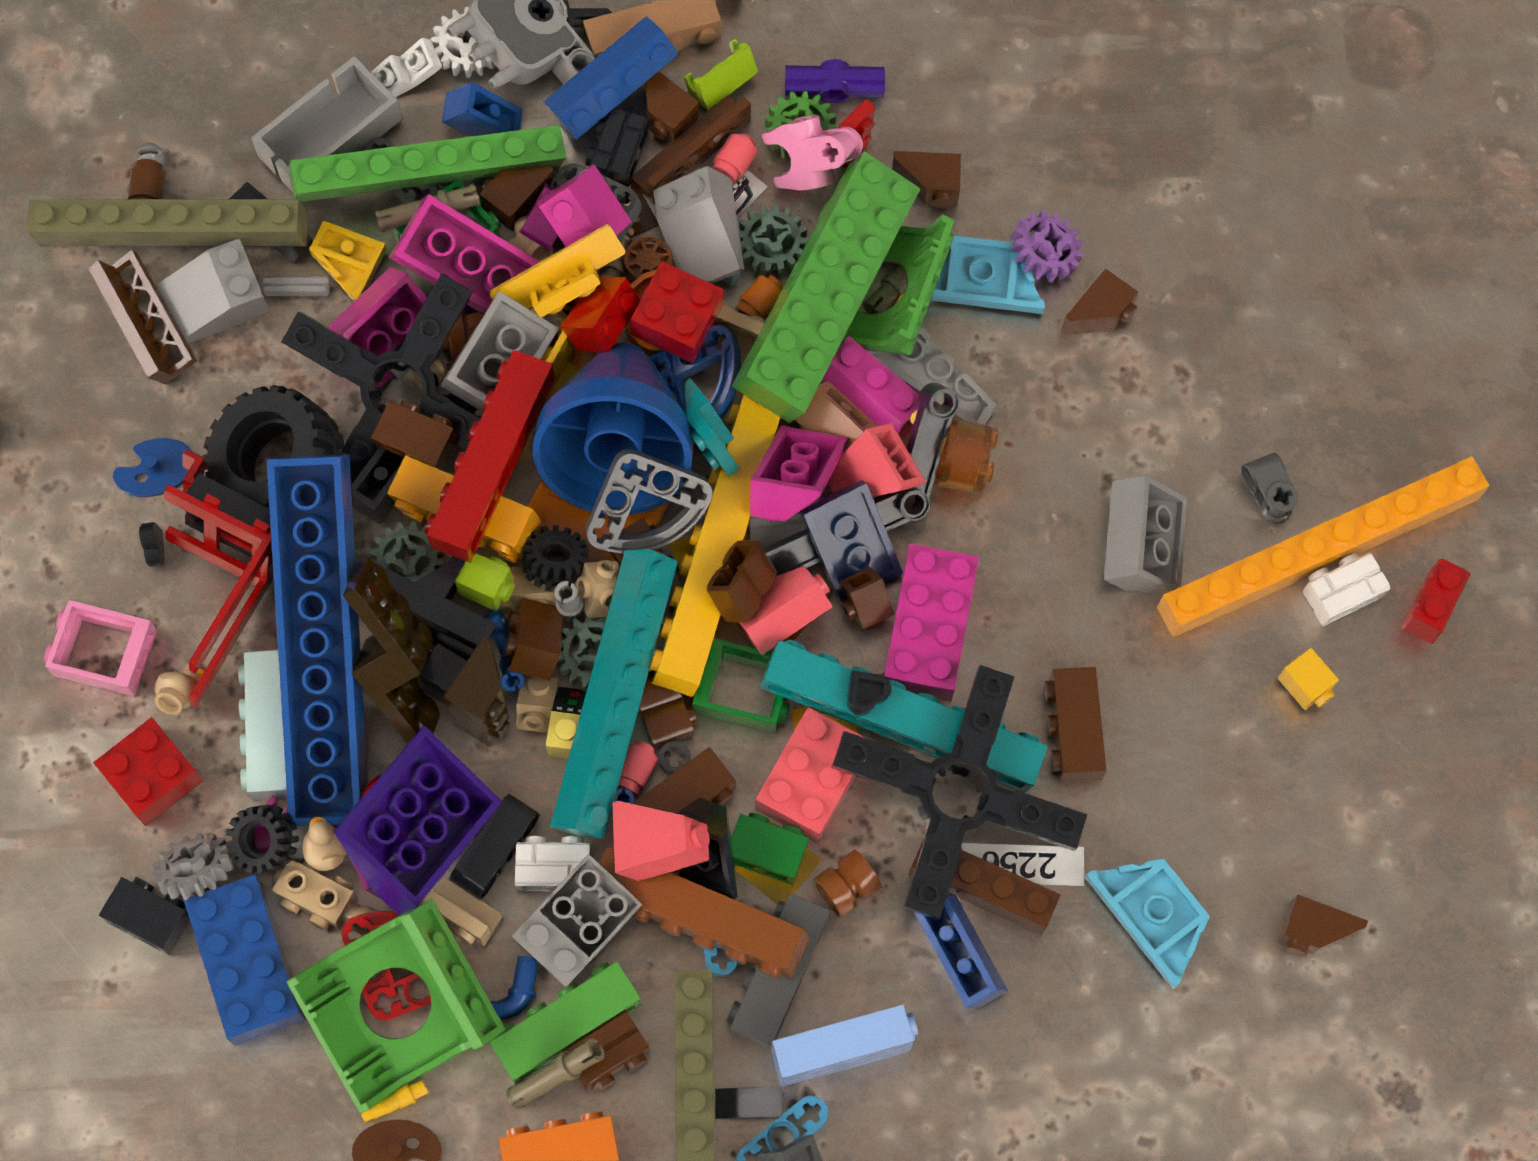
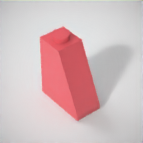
[827,423,926,497]
[735,566,832,655]
[613,801,710,881]

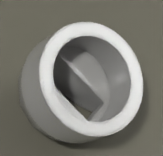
[137,143,166,167]

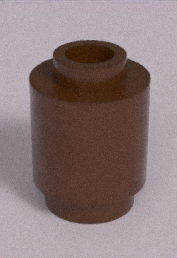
[128,159,165,199]

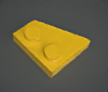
[309,220,387,301]

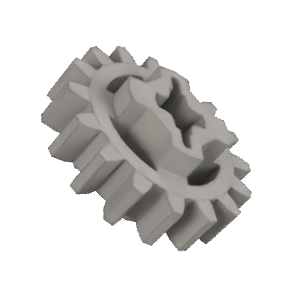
[152,833,234,900]

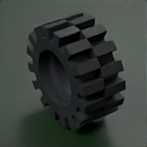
[522,525,588,591]
[226,805,299,873]

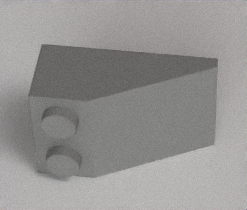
[653,166,744,284]
[156,238,270,349]
[440,291,559,413]

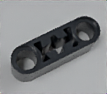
[449,794,540,900]

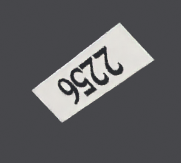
[961,843,1084,886]

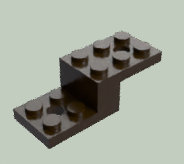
[343,557,440,744]

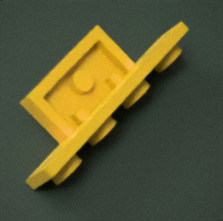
[489,224,625,318]

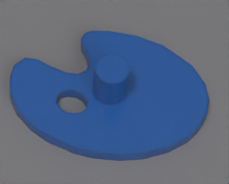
[113,438,192,497]

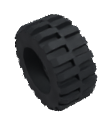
[203,385,344,508]

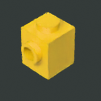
[1277,648,1339,710]

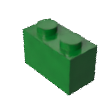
[731,812,809,886]

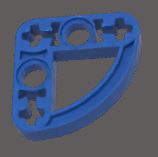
[649,325,741,444]

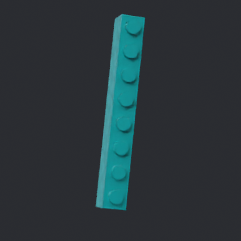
[550,549,678,839]
[759,640,1048,793]

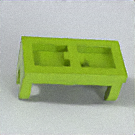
[684,38,758,110]

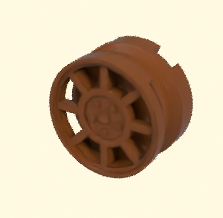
[624,236,672,283]

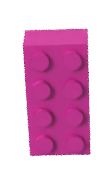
[389,194,539,313]
[884,543,979,702]

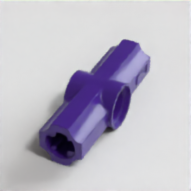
[785,59,885,103]

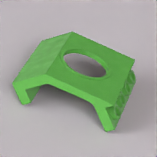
[814,201,955,355]
[286,899,506,1113]

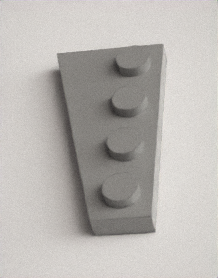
[867,327,997,435]

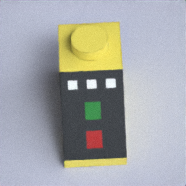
[546,686,586,759]

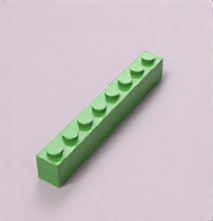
[288,125,566,202]

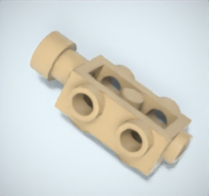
[271,859,378,936]

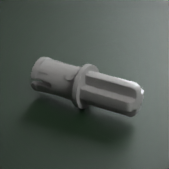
[554,581,584,623]

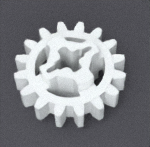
[431,7,495,78]

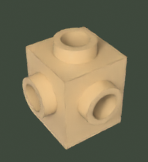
[576,560,620,618]

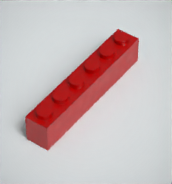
[425,350,556,563]

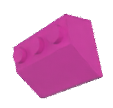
[328,267,427,388]
[820,336,919,440]
[750,426,848,521]

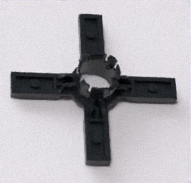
[281,274,481,484]
[831,665,1087,920]

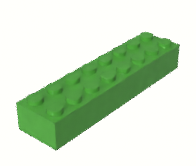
[732,151,920,423]

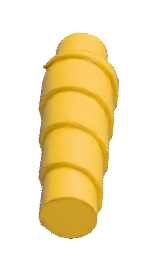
[360,1079,429,1123]

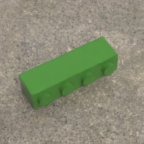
[490,962,642,1085]

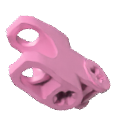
[761,115,863,191]

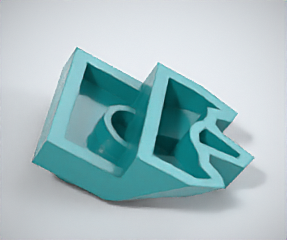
[684,378,740,477]

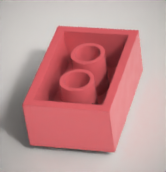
[755,707,867,843]

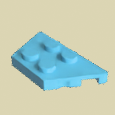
[931,235,1045,314]
[1084,858,1210,989]

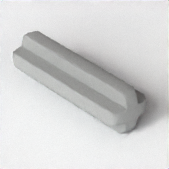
[262,275,330,296]

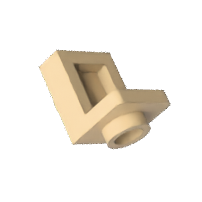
[516,675,559,733]

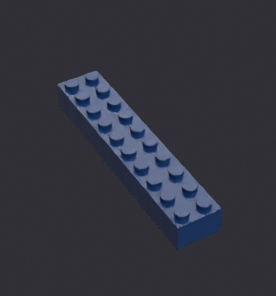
[267,454,368,826]

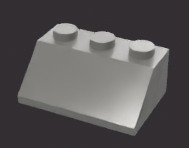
[1104,475,1187,595]

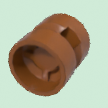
[813,849,882,918]

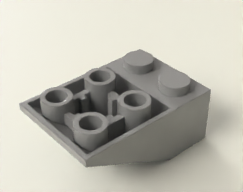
[512,854,643,987]

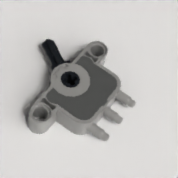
[447,0,612,88]

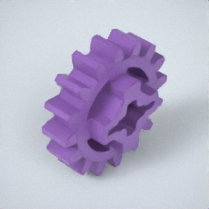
[1010,210,1084,282]

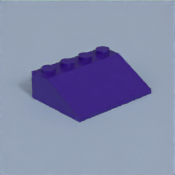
[333,726,503,915]

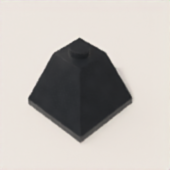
[676,797,738,900]

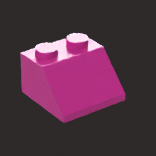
[537,164,632,247]

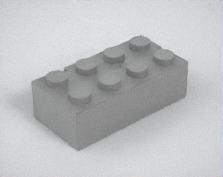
[251,56,403,191]

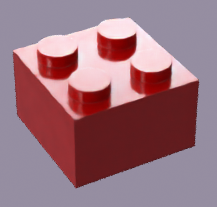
[630,261,724,363]
[93,717,203,827]

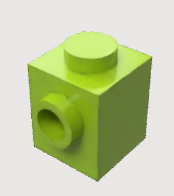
[455,553,515,612]

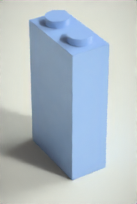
[771,1005,918,1087]

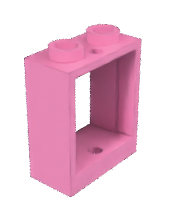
[44,600,157,697]

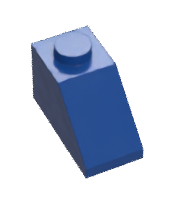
[442,82,523,136]

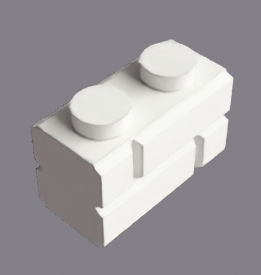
[1303,553,1391,627]
[515,836,591,892]

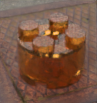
[935,419,998,494]

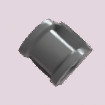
[1241,453,1298,524]

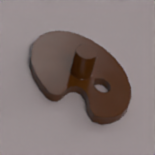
[352,1119,442,1161]

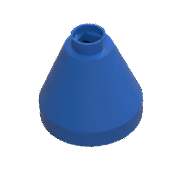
[533,343,694,515]

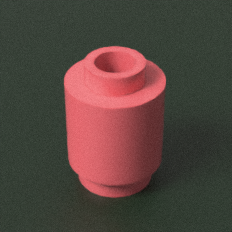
[712,133,758,184]
[618,740,659,797]

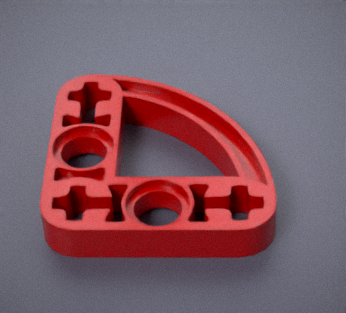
[341,911,431,1020]

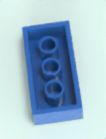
[184,874,306,1046]

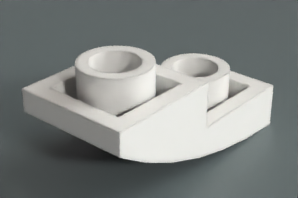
[371,38,442,97]

